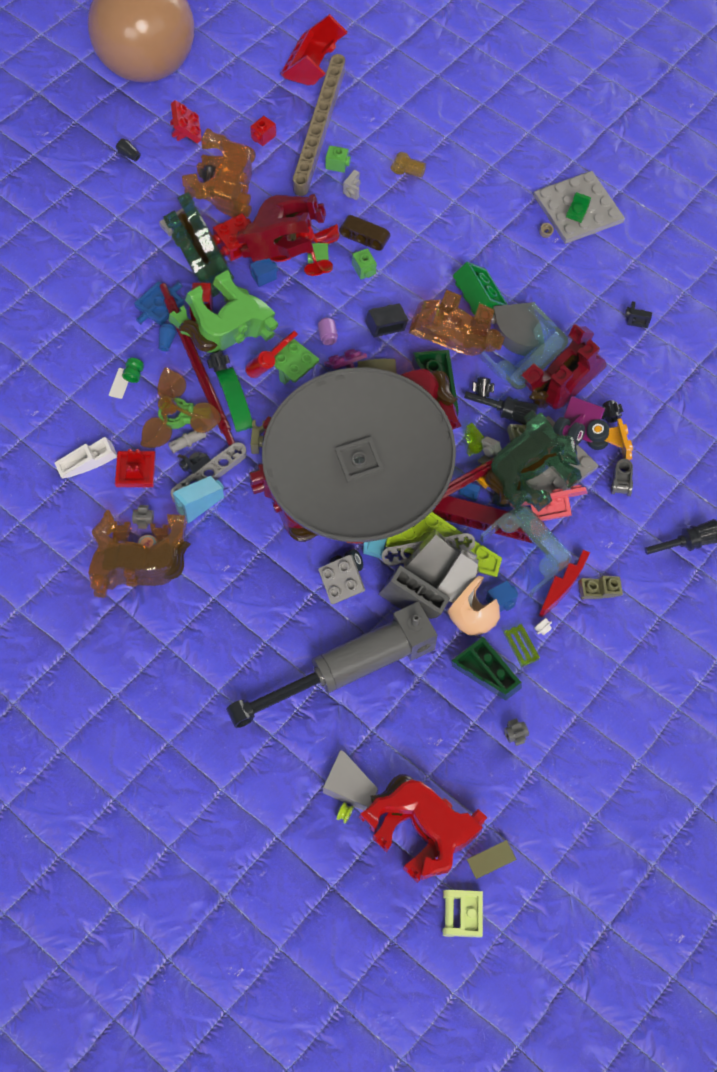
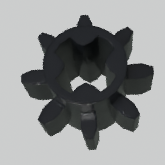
[199,165,220,184]
[207,351,230,372]
[472,377,495,397]
[602,400,624,423]

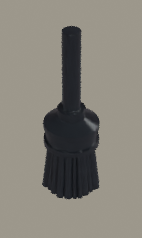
[464,391,539,425]
[645,519,717,555]

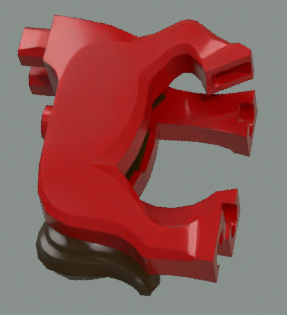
[359,774,487,883]

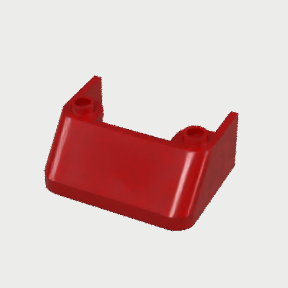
[280,14,347,86]

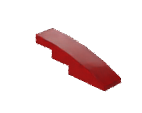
[539,550,590,617]

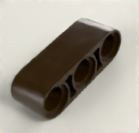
[339,215,391,251]

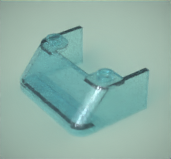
[479,302,568,390]
[480,505,572,597]

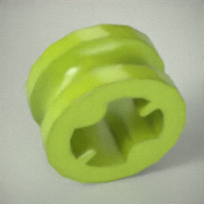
[336,802,354,824]

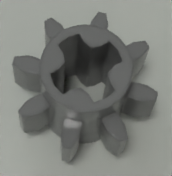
[132,505,154,529]
[504,718,529,746]

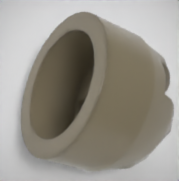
[539,223,554,238]

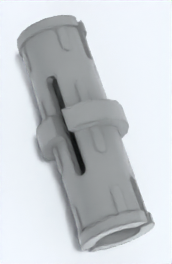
[168,427,206,454]

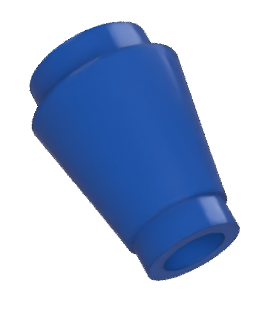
[158,324,177,352]

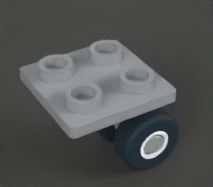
[319,549,365,604]

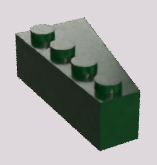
[412,350,459,416]

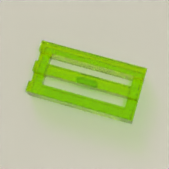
[503,624,540,667]

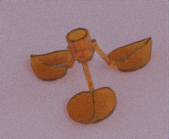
[140,367,221,448]

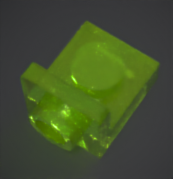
[465,423,485,456]

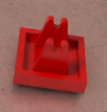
[170,100,202,144]
[115,449,156,487]

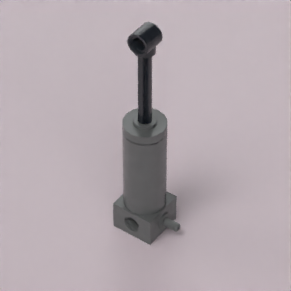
[226,601,437,728]

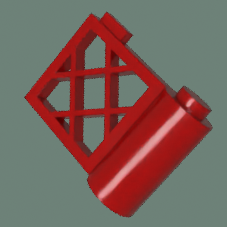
[245,330,298,378]

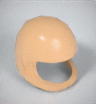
[447,575,500,635]

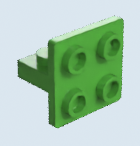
[274,339,319,385]

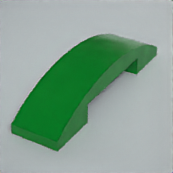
[216,367,252,432]

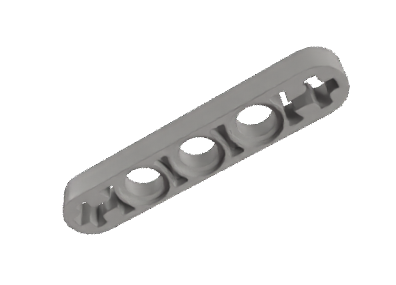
[171,443,247,503]
[382,533,475,566]

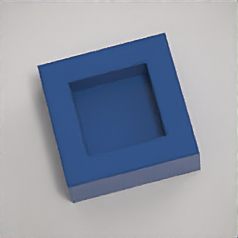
[459,483,481,501]

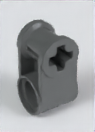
[611,459,633,496]

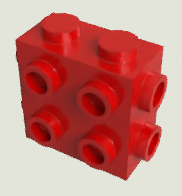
[212,213,251,261]

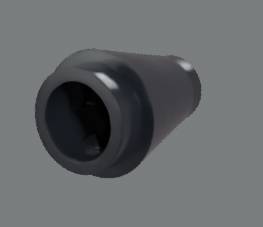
[116,138,141,162]

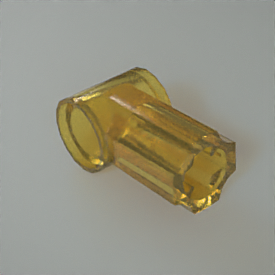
[391,152,426,177]

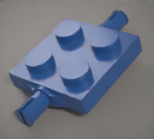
[134,281,185,326]

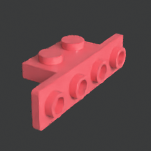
[510,485,588,521]

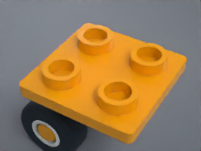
[587,418,633,461]

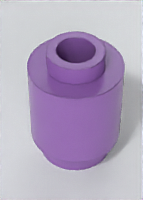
[318,318,338,345]

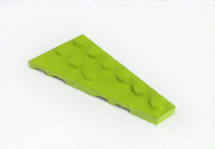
[385,512,502,578]

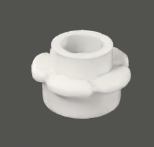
[534,618,552,635]

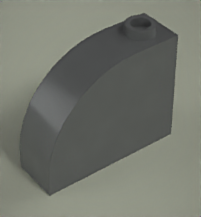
[490,302,546,357]
[404,529,480,588]
[378,565,450,619]

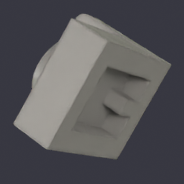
[343,170,361,200]
[478,436,502,465]

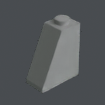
[436,549,479,608]
[323,750,378,811]

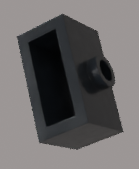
[365,303,409,338]

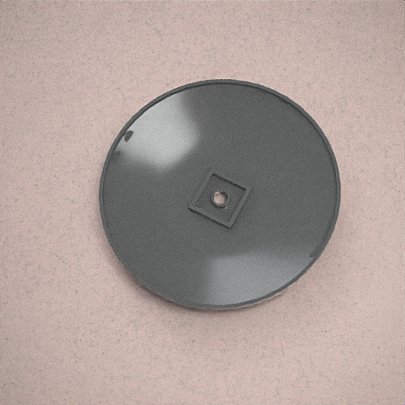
[262,368,456,542]

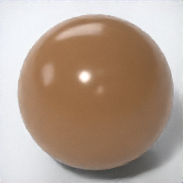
[88,0,194,83]

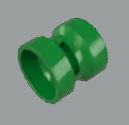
[122,358,144,383]

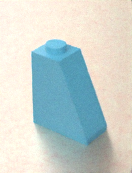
[173,476,224,524]

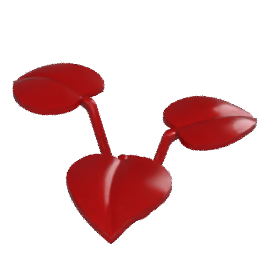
[270,224,340,276]

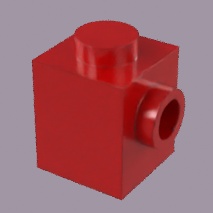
[250,116,276,146]

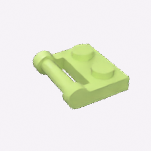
[443,890,483,938]

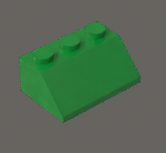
[453,262,508,318]

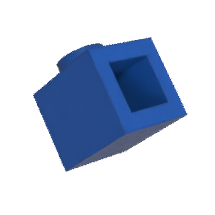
[250,258,278,287]
[486,581,518,612]

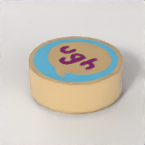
[138,535,158,555]

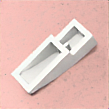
[55,437,117,479]

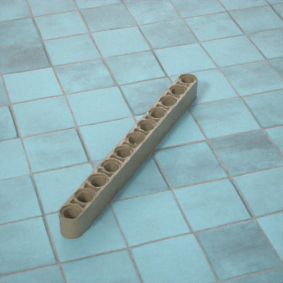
[293,54,345,196]

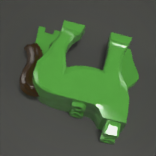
[168,270,278,353]

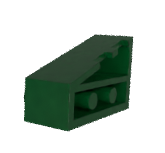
[451,637,522,701]

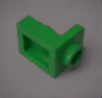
[566,192,591,223]

